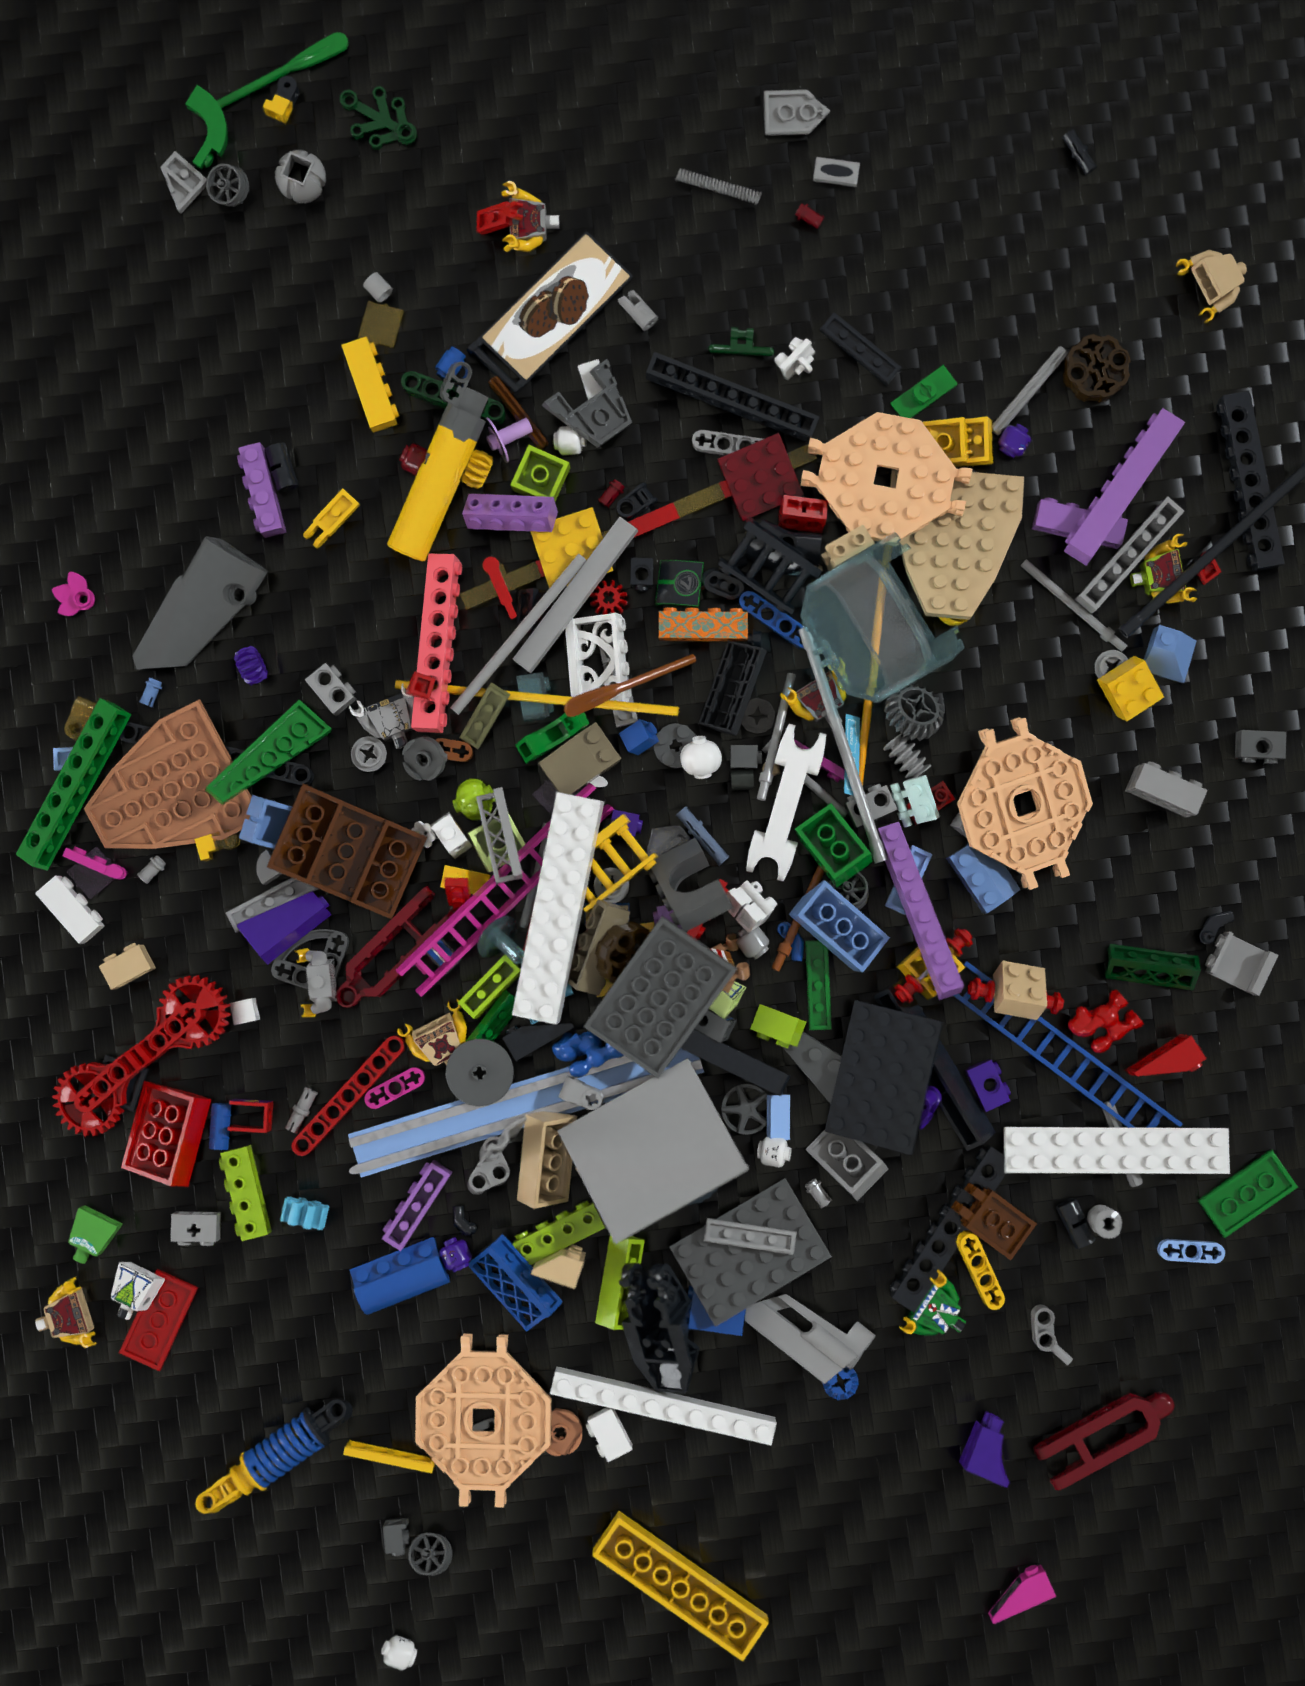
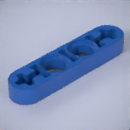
[739,591,805,649]

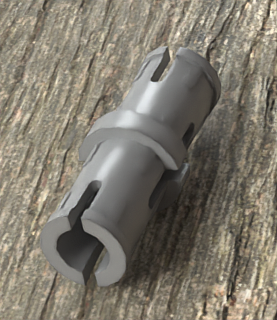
[285,1087,318,1134]

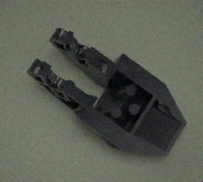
[619,1263,700,1394]

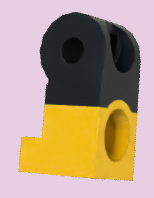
[263,76,299,124]

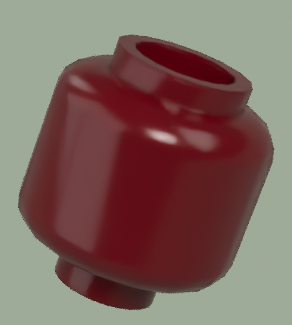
[399,443,427,476]

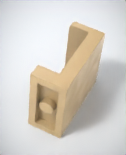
[821,525,875,575]

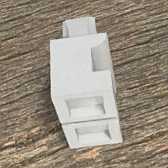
[727,881,777,933]

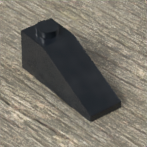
[503,1023,575,1061]

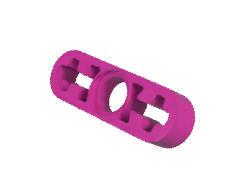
[365,1067,425,1109]

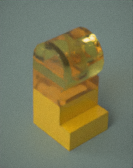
[194,830,240,861]

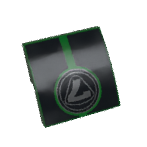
[655,560,704,608]

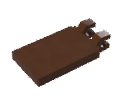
[951,1182,1037,1260]

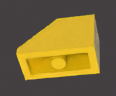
[440,865,491,896]

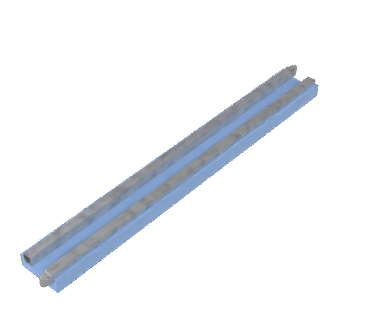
[348,1048,704,1177]

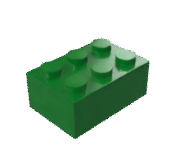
[795,803,873,888]

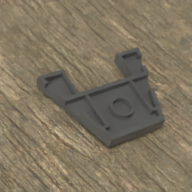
[542,359,632,448]

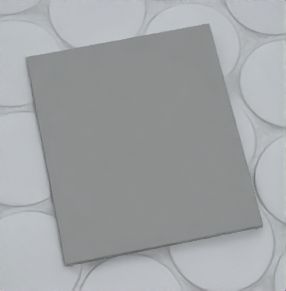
[558,1058,748,1244]

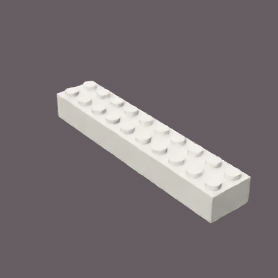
[512,792,604,1024]

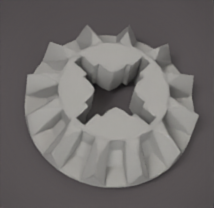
[1094,650,1128,678]
[351,736,387,772]
[594,868,629,903]

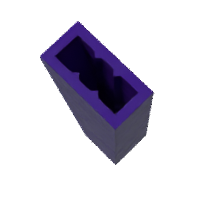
[236,891,331,965]

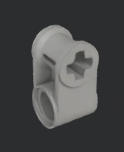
[558,1076,604,1110]

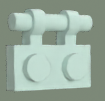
[890,775,940,827]

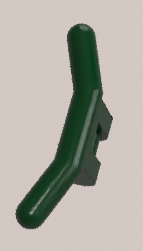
[708,327,774,356]

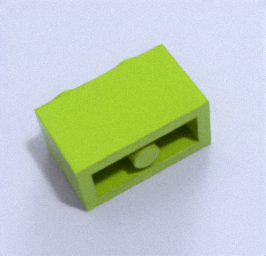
[751,1004,806,1048]

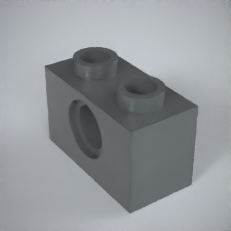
[1235,730,1286,764]

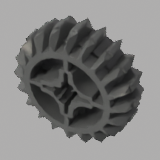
[884,683,944,741]

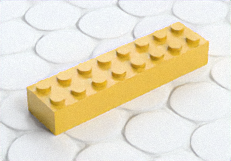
[592,1511,769,1661]

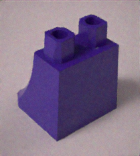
[959,1411,1009,1487]

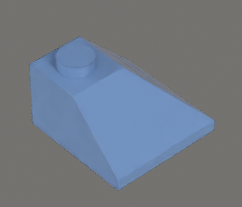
[1144,625,1197,683]

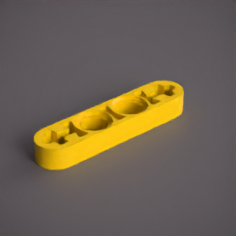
[956,1231,1005,1310]

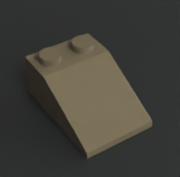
[538,722,621,795]

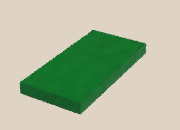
[1198,1149,1298,1238]

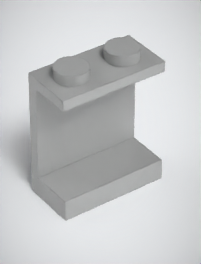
[1205,932,1278,996]

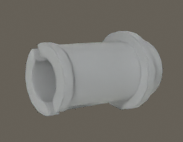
[137,855,166,884]
[805,1178,832,1208]

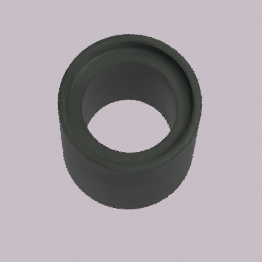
[730,769,754,790]

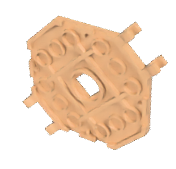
[801,412,972,545]
[957,717,1093,890]
[415,1333,551,1507]

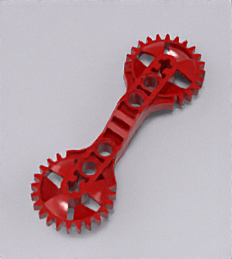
[52,975,231,1136]

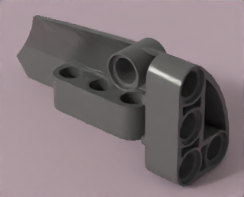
[133,536,267,669]

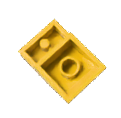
[922,416,993,467]

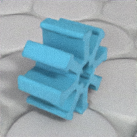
[280,1196,329,1230]

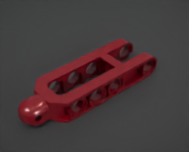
[336,886,454,1008]
[1033,1392,1174,1490]

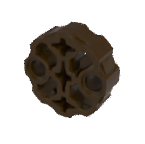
[1063,334,1131,403]
[595,922,650,984]

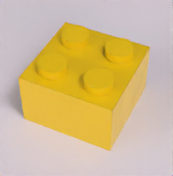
[1097,656,1164,721]

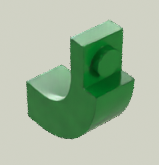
[185,85,228,171]
[515,713,590,764]

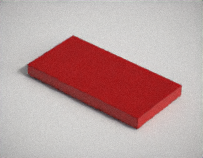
[119,1269,199,1371]

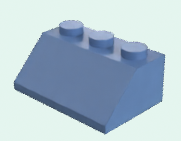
[946,844,1020,914]

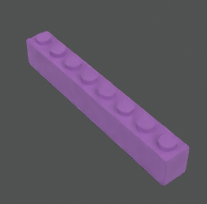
[1064,408,1185,566]
[877,822,964,1000]

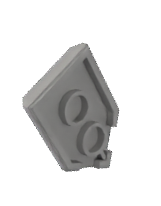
[764,90,830,135]

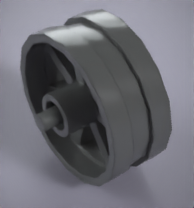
[206,164,249,206]
[829,872,869,910]
[408,1533,452,1576]

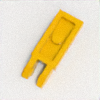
[303,488,360,549]

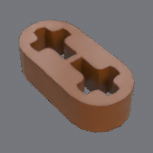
[435,738,473,762]

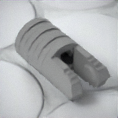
[618,290,658,331]

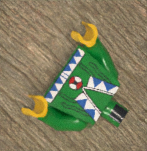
[899,1270,966,1336]

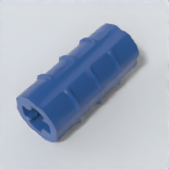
[209,1103,231,1150]

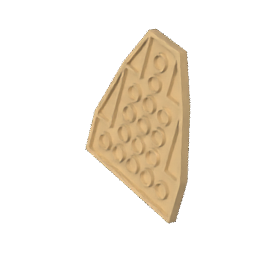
[890,469,1024,620]

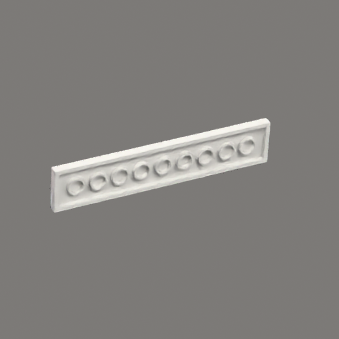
[1004,1127,1230,1174]

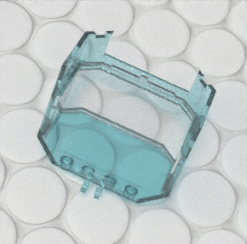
[800,532,964,703]

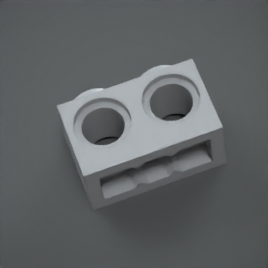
[305,663,357,716]
[844,783,897,828]

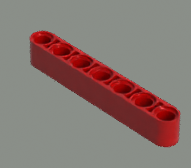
[292,1035,406,1156]

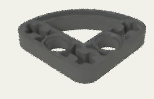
[271,929,349,989]

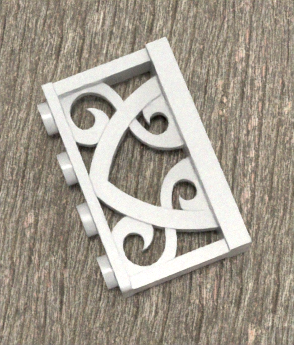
[565,613,631,702]

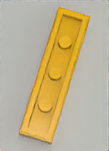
[343,1440,435,1473]

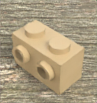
[99,943,156,990]

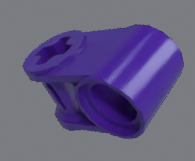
[919,1086,942,1129]

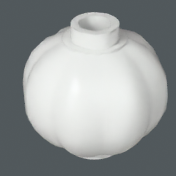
[680,736,722,779]

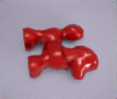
[1068,989,1144,1053]

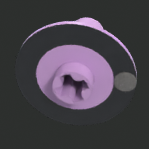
[484,417,533,463]

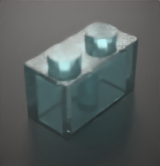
[516,672,554,722]

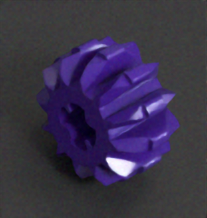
[234,646,267,685]

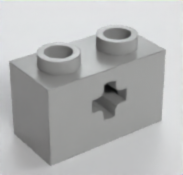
[171,1211,221,1246]

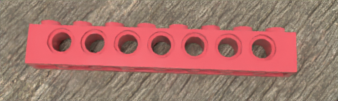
[411,553,462,733]

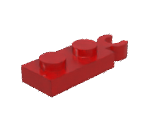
[477,201,523,235]
[444,878,471,912]

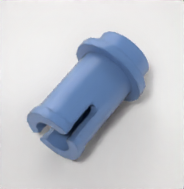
[139,677,162,707]

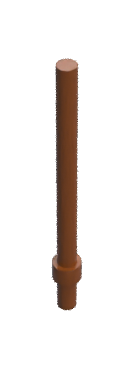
[771,865,825,972]

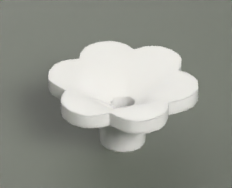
[411,821,436,848]

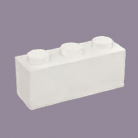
[35,875,104,944]

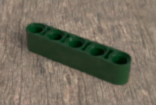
[401,371,506,426]

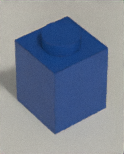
[619,719,659,755]

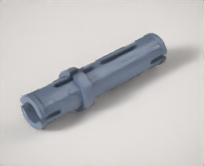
[676,806,730,866]

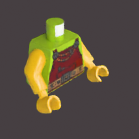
[1130,534,1197,604]

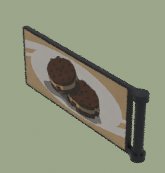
[467,232,633,396]

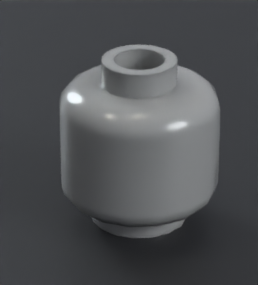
[736,927,769,959]

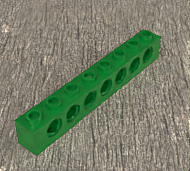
[16,698,132,871]

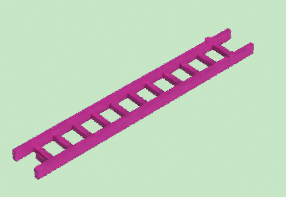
[396,783,614,997]

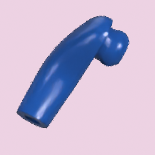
[777,922,804,962]

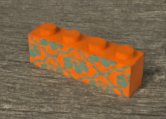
[659,607,748,642]

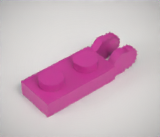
[62,846,128,880]

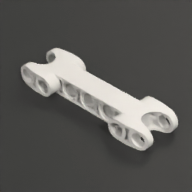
[746,724,826,882]

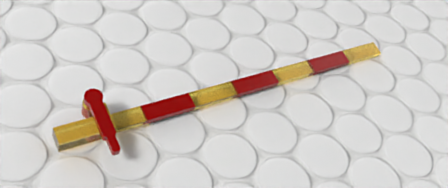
[460,444,817,619]

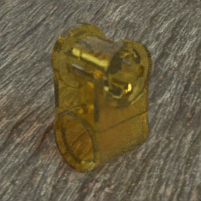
[64,697,97,741]

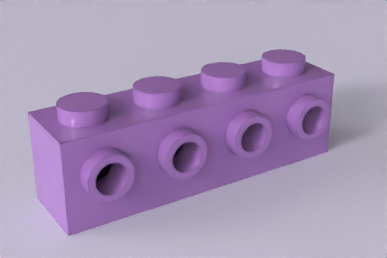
[237,442,286,538]
[462,494,558,532]
[382,1160,452,1251]

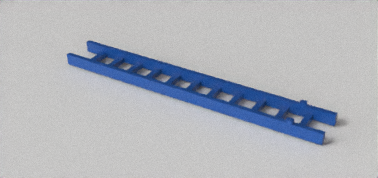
[953,961,1183,1128]

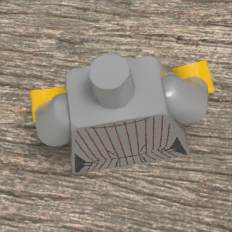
[295,948,337,1017]

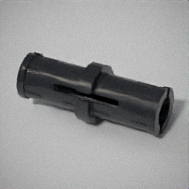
[1062,129,1097,175]

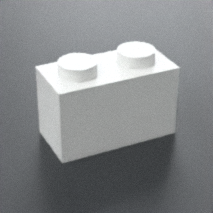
[586,1407,633,1462]

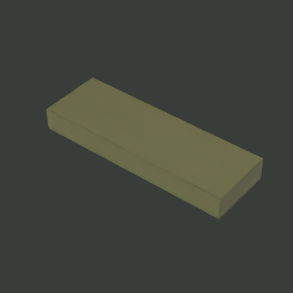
[459,683,511,749]

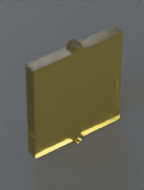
[358,301,404,348]

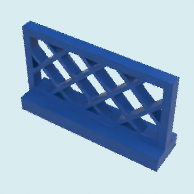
[469,1234,563,1332]

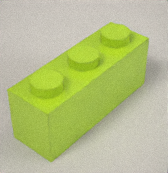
[458,955,521,1019]

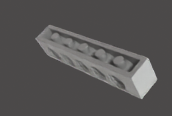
[1074,497,1184,614]

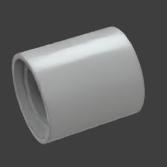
[363,272,393,303]

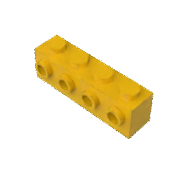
[342,336,399,433]

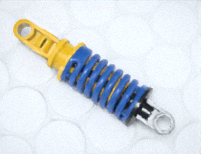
[196,1400,353,1513]

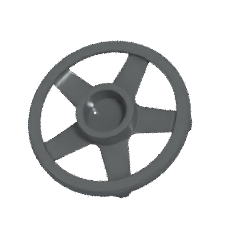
[721,1084,767,1134]

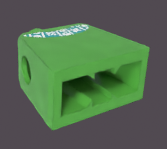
[69,1205,123,1264]

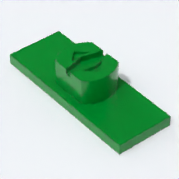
[890,365,958,418]

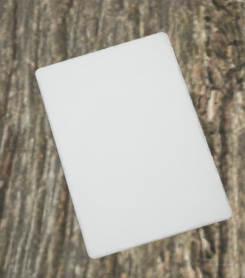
[578,359,603,400]

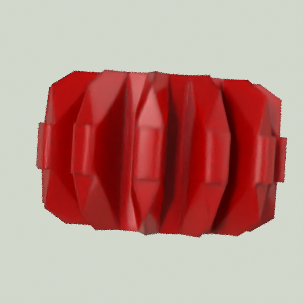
[590,580,627,615]

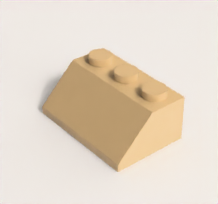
[531,1244,586,1289]

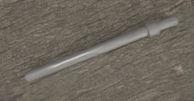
[1021,559,1127,652]
[757,673,796,801]

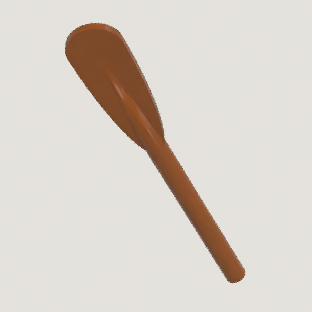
[564,654,696,717]

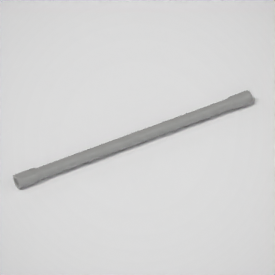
[798,626,888,864]

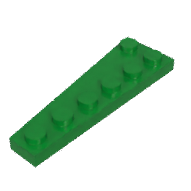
[206,700,332,805]

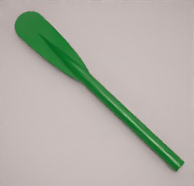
[217,32,348,109]

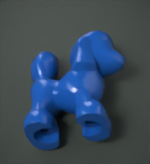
[552,1031,624,1078]

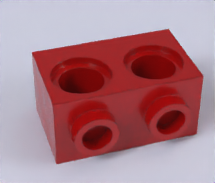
[778,495,828,533]

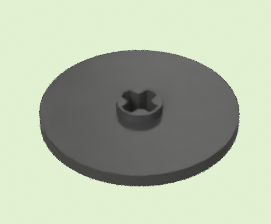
[446,1039,514,1106]

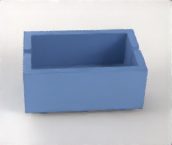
[239,795,293,849]

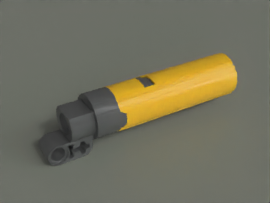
[387,362,489,562]

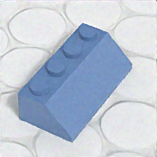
[789,880,890,972]

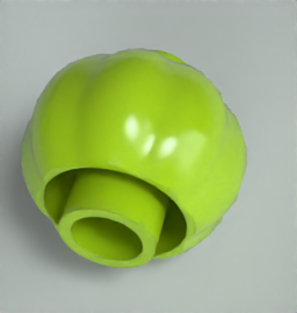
[452,779,495,821]

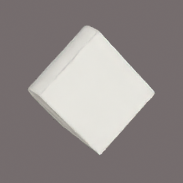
[229,998,260,1025]

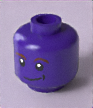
[439,1237,472,1273]

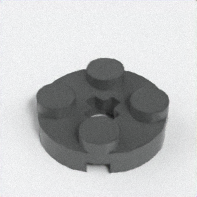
[654,723,696,768]
[402,735,448,781]

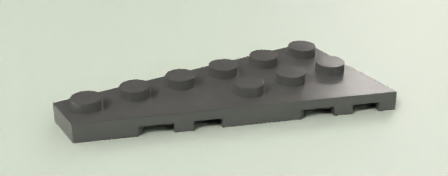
[783,1032,878,1153]

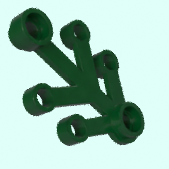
[340,86,417,150]

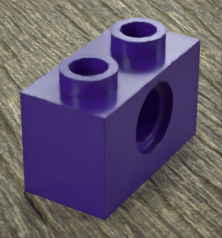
[964,1059,1011,1112]

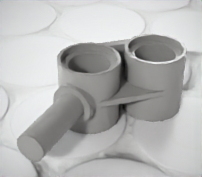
[1031,1304,1073,1365]

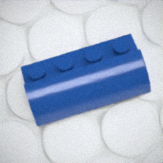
[350,1237,450,1315]

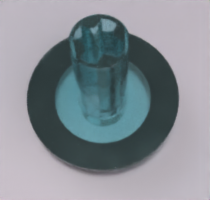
[477,916,525,965]

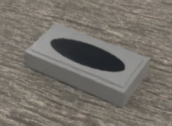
[813,157,860,187]

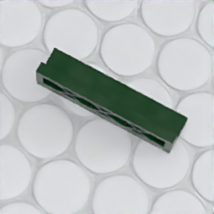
[1105,944,1201,991]

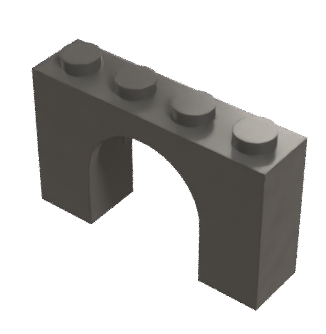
[648,838,733,932]

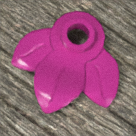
[52,572,95,616]

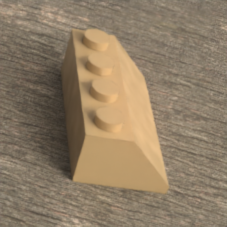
[517,1111,577,1209]

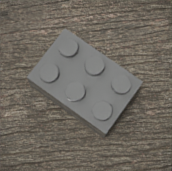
[1125,761,1207,817]

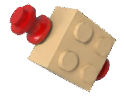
[968,961,1064,1020]

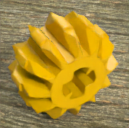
[461,449,493,489]

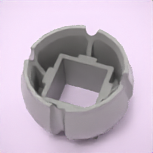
[275,150,326,203]

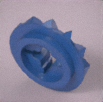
[822,1367,859,1401]

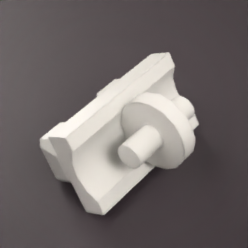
[775,337,815,380]

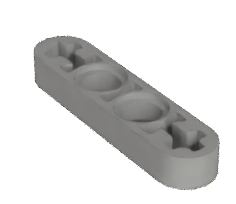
[692,430,763,455]

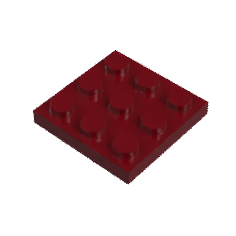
[717,433,804,521]

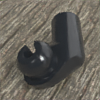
[453,1205,477,1236]

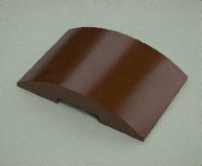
[267,784,427,919]

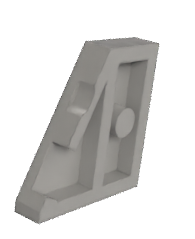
[161,151,207,213]

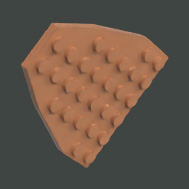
[84,699,252,849]

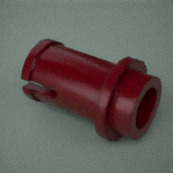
[795,203,825,229]
[598,479,625,509]

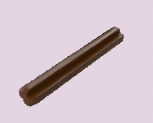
[488,376,549,450]

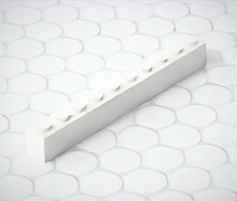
[550,1366,776,1445]

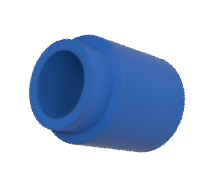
[435,347,466,380]

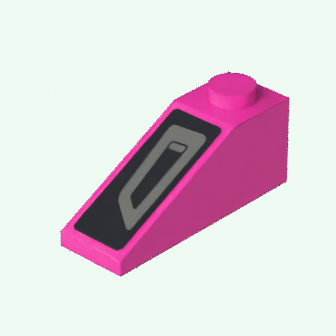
[988,1565,1056,1624]

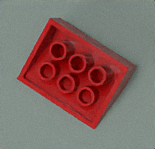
[121,1081,211,1187]

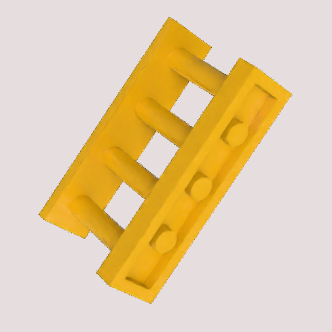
[584,814,659,912]

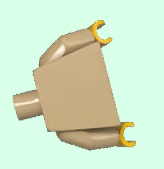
[1176,250,1247,323]

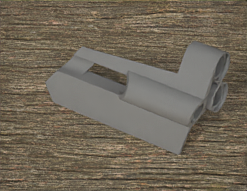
[467,1117,526,1195]
[745,1294,876,1384]

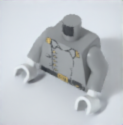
[349,683,414,749]

